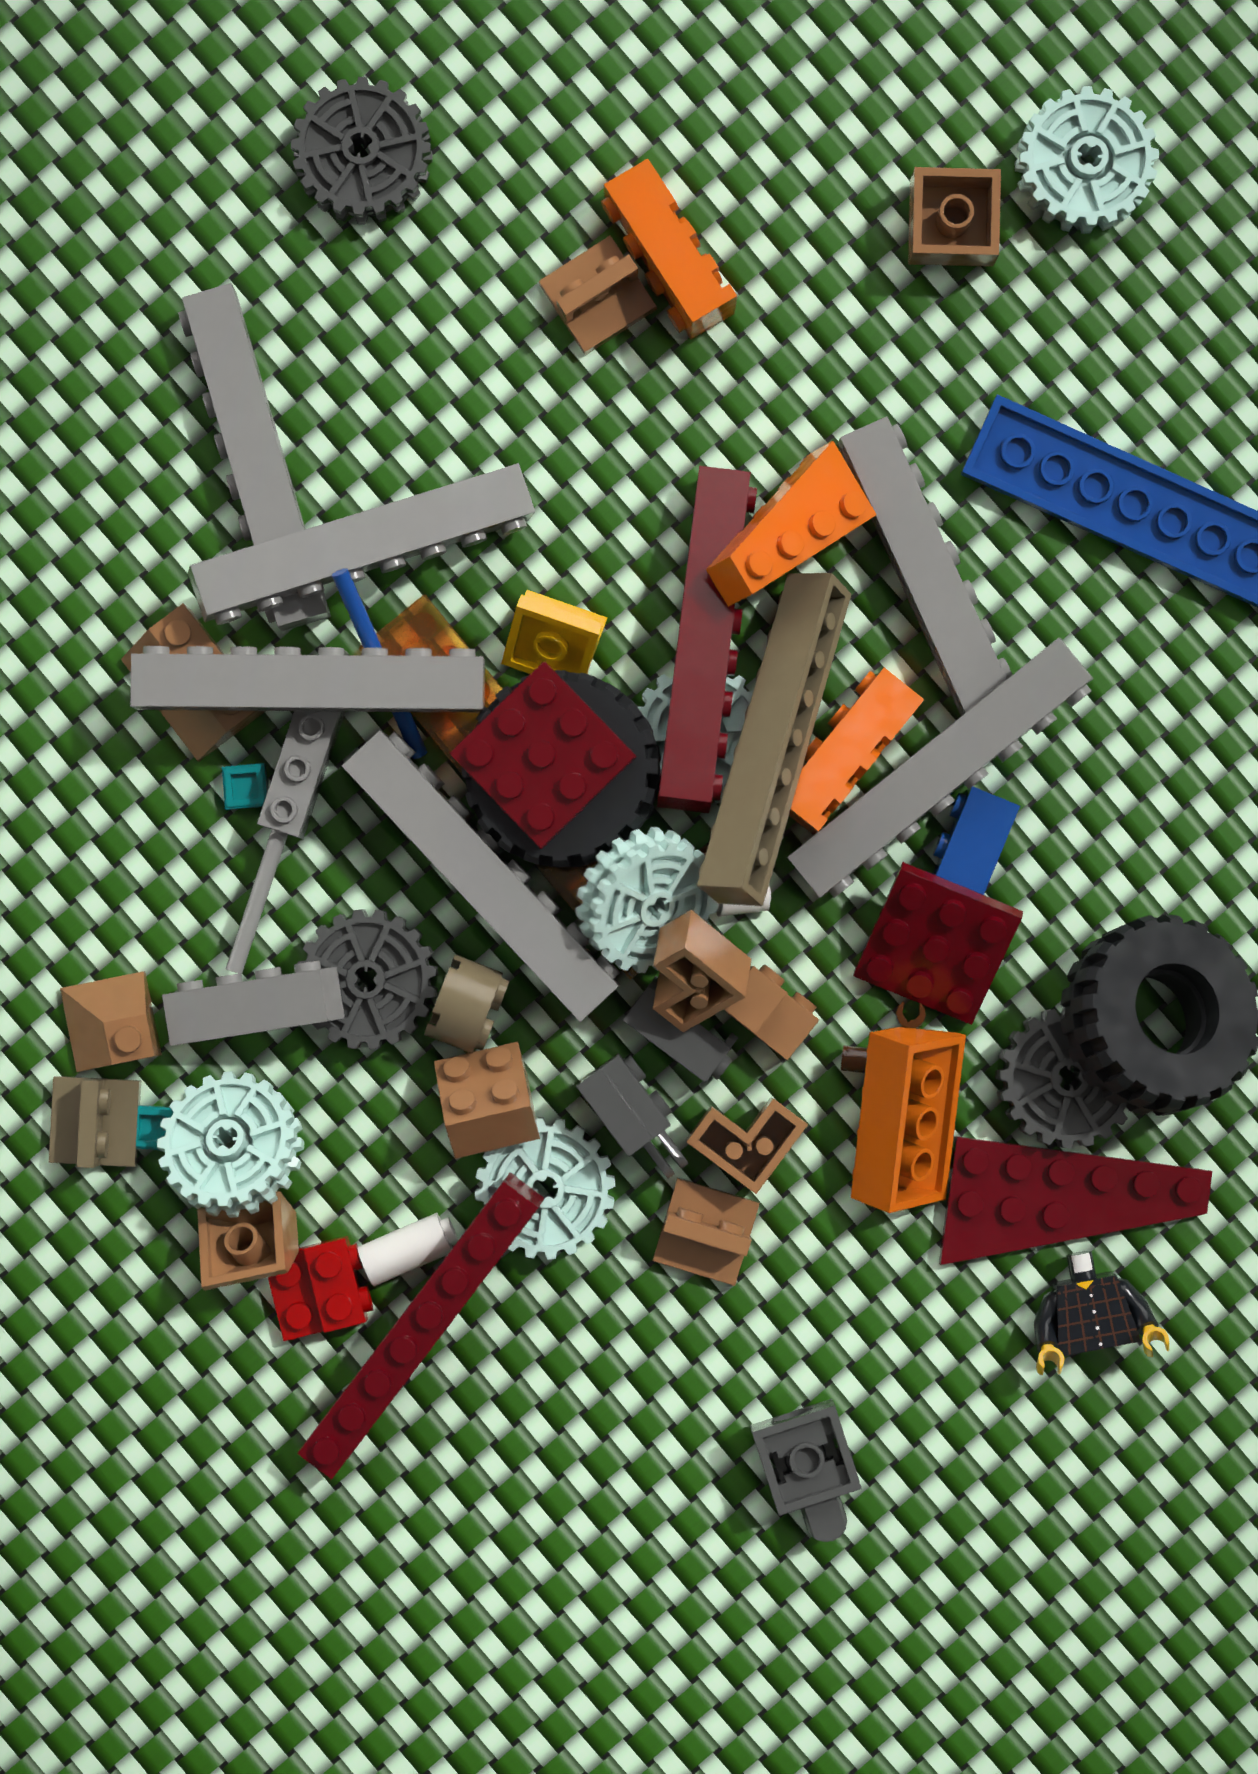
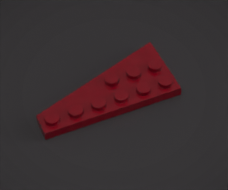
[939,1136,1213,1265]

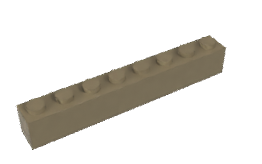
[697,573,851,906]

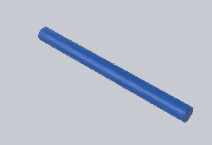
[332,568,427,759]

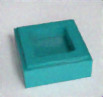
[222,763,268,810]
[136,1105,174,1150]

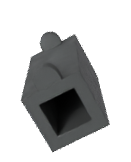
[623,976,738,1083]

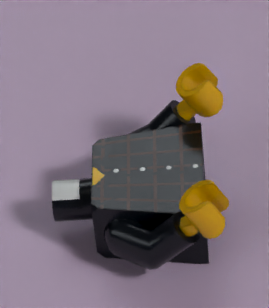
[1033,1251,1170,1375]

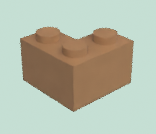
[653,910,752,1032]
[724,965,819,1060]
[685,1097,808,1194]

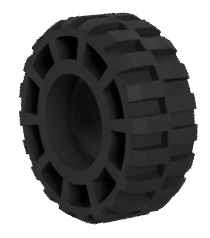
[462,670,661,867]
[1061,914,1258,1116]

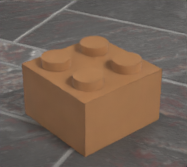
[908,167,1001,266]
[434,1042,540,1159]

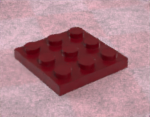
[449,661,637,849]
[853,862,1023,1025]

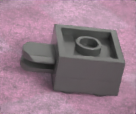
[576,1053,689,1179]
[750,1399,862,1542]

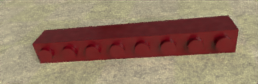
[657,466,757,813]
[297,1172,544,1480]

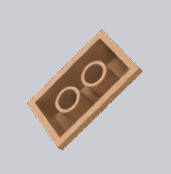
[121,603,266,762]

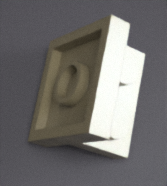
[49,1076,142,1168]

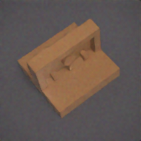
[539,235,657,355]
[652,1177,760,1286]

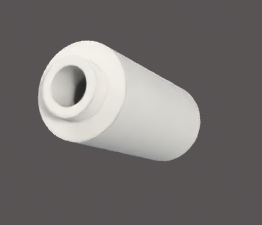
[357,1213,458,1286]

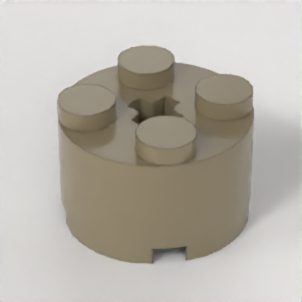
[424,954,509,1054]

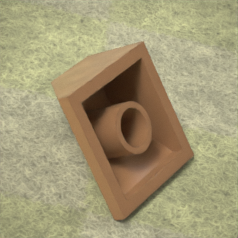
[60,971,162,1072]
[197,1191,299,1291]

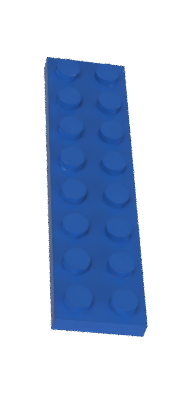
[960,394,1258,608]

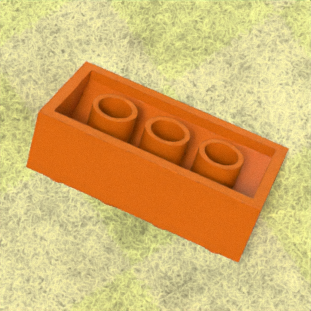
[851,1027,966,1213]

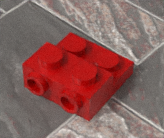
[268,1236,373,1341]

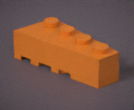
[601,158,737,340]
[706,441,877,607]
[789,667,924,835]

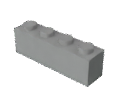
[162,961,345,1046]

